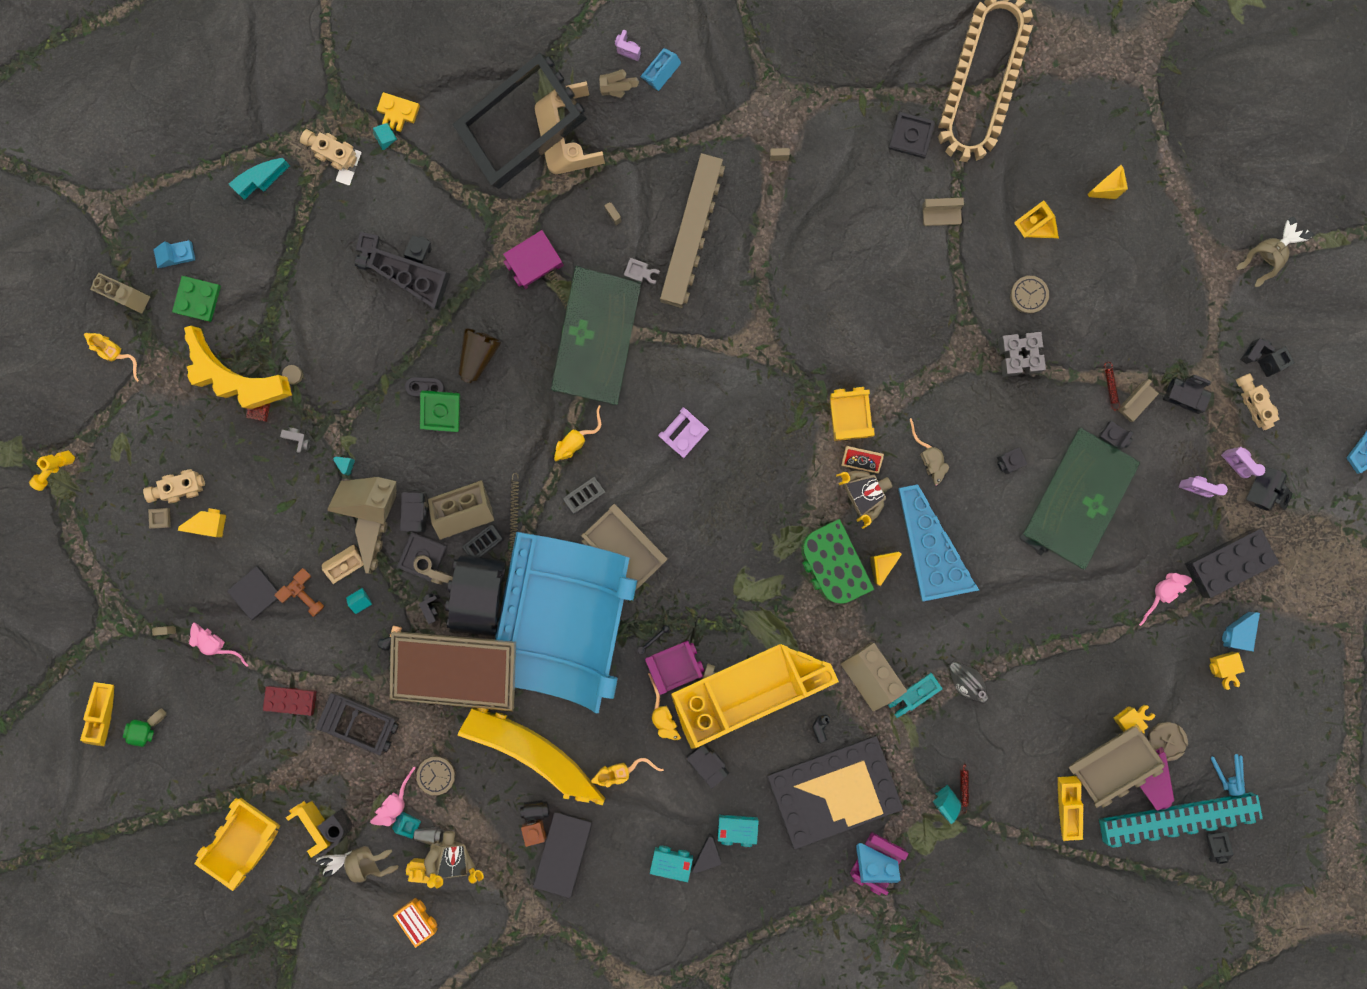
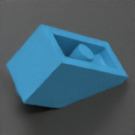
[1222,612,1260,651]

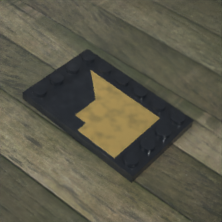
[767,735,904,850]

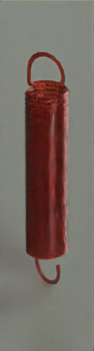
[1104,362,1120,410]
[960,763,969,813]

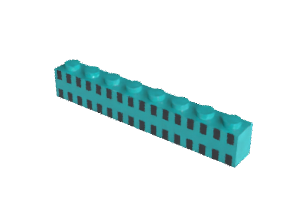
[1099,792,1263,848]

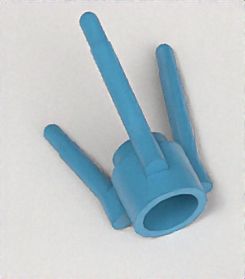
[1211,754,1246,796]

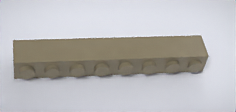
[660,153,725,308]

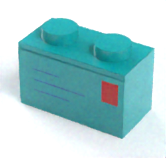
[718,814,759,847]
[650,846,693,882]

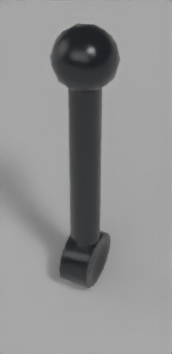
[637,625,670,654]

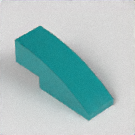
[229,158,290,200]
[932,785,961,824]

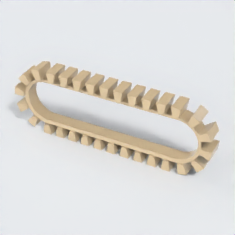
[938,0,1033,162]

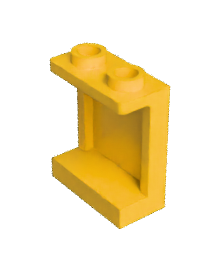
[829,387,874,441]
[286,801,333,858]

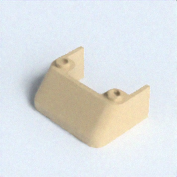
[535,82,605,174]

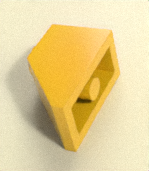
[178,508,226,538]

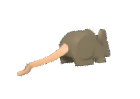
[910,418,949,486]

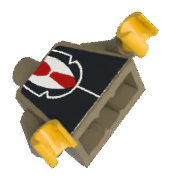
[836,471,892,529]
[424,831,484,888]

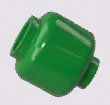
[123,720,154,747]

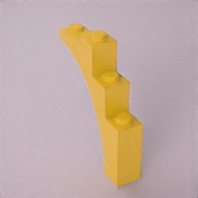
[184,326,292,409]

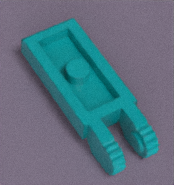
[887,672,942,718]

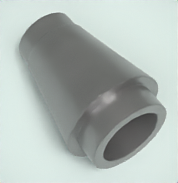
[414,827,444,845]

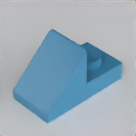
[154,240,195,268]

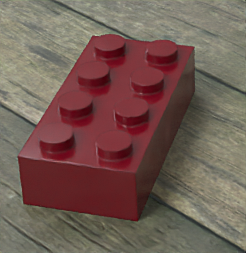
[263,686,317,716]

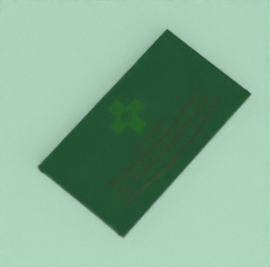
[551,266,641,405]
[1023,428,1140,570]

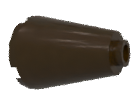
[458,328,501,383]

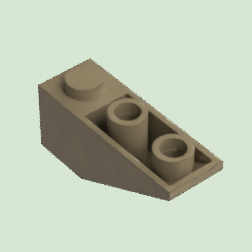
[90,273,150,313]
[355,518,387,574]

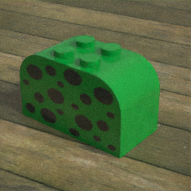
[801,519,874,603]

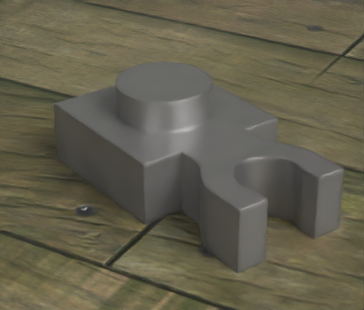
[624,258,660,285]

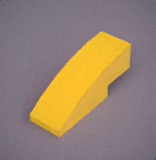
[80,682,114,746]
[1058,776,1083,841]

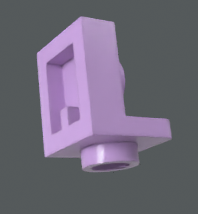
[615,30,641,61]

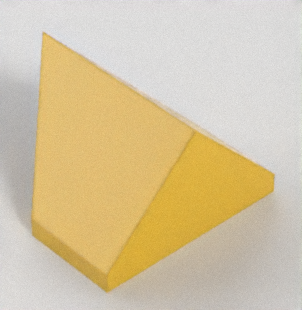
[1087,165,1128,199]
[1014,201,1059,238]
[870,552,902,586]

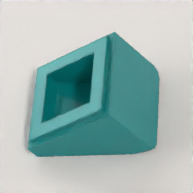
[392,812,421,839]

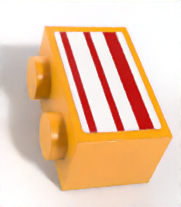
[393,898,438,948]

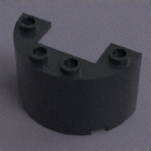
[445,555,506,637]

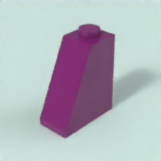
[1140,747,1174,811]

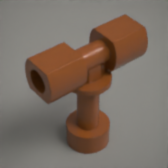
[274,568,325,617]

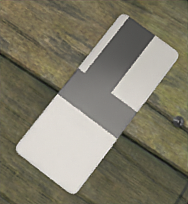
[336,149,361,185]

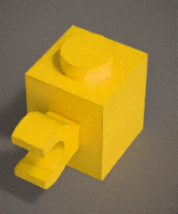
[1210,652,1245,690]
[1113,705,1155,733]
[406,858,430,883]

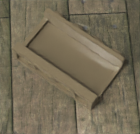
[581,504,668,591]
[1069,724,1165,808]

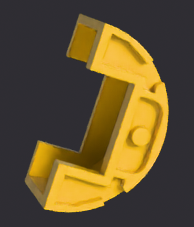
[194,798,280,891]

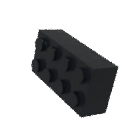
[1185,528,1279,598]

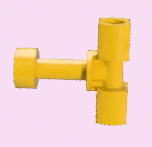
[29,450,75,491]

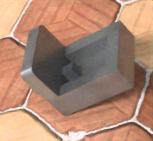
[280,427,310,454]

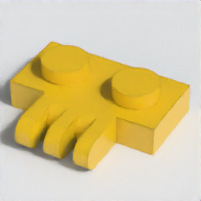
[377,92,420,132]

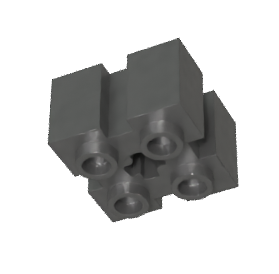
[998,332,1046,377]

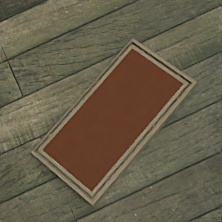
[389,631,516,711]

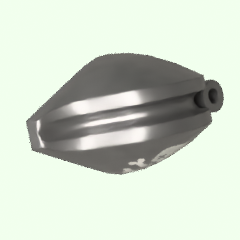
[949,661,988,703]

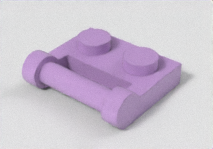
[658,407,709,458]
[1221,447,1265,478]
[1179,476,1228,497]

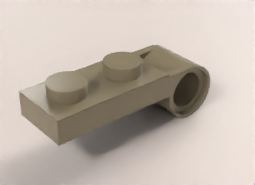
[413,555,453,585]

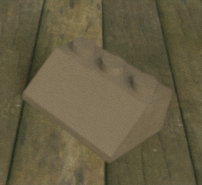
[428,480,494,539]
[840,642,907,711]

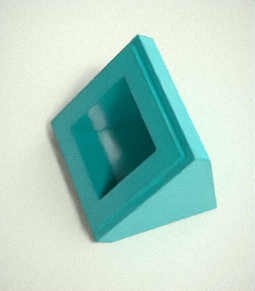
[373,123,397,150]
[333,457,355,475]
[346,588,372,614]

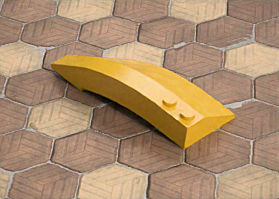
[671,644,839,749]
[458,708,605,805]

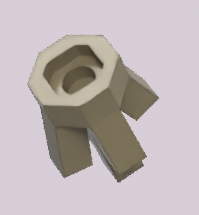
[599,69,639,98]

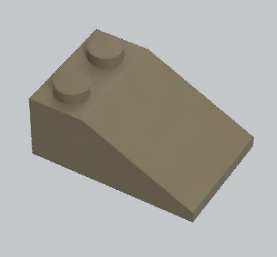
[328,477,396,524]

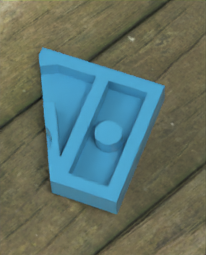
[856,843,900,883]

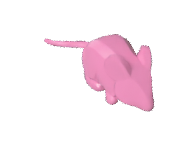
[1139,573,1192,626]
[189,623,248,667]
[370,767,416,826]

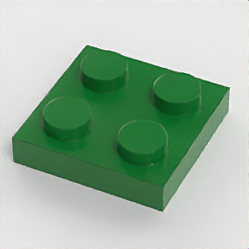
[172,276,221,322]
[420,390,460,432]

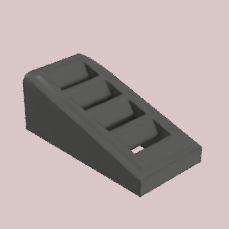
[563,477,605,514]

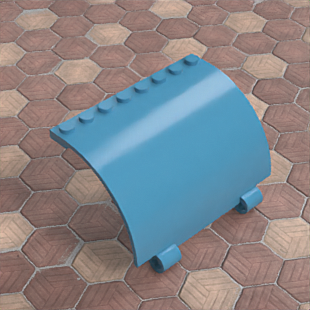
[495,532,637,713]

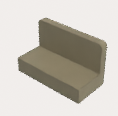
[922,198,964,226]
[1117,379,1159,422]

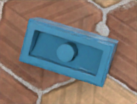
[640,48,681,91]

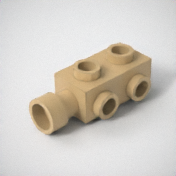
[300,129,357,171]
[1236,373,1280,431]
[143,469,205,503]

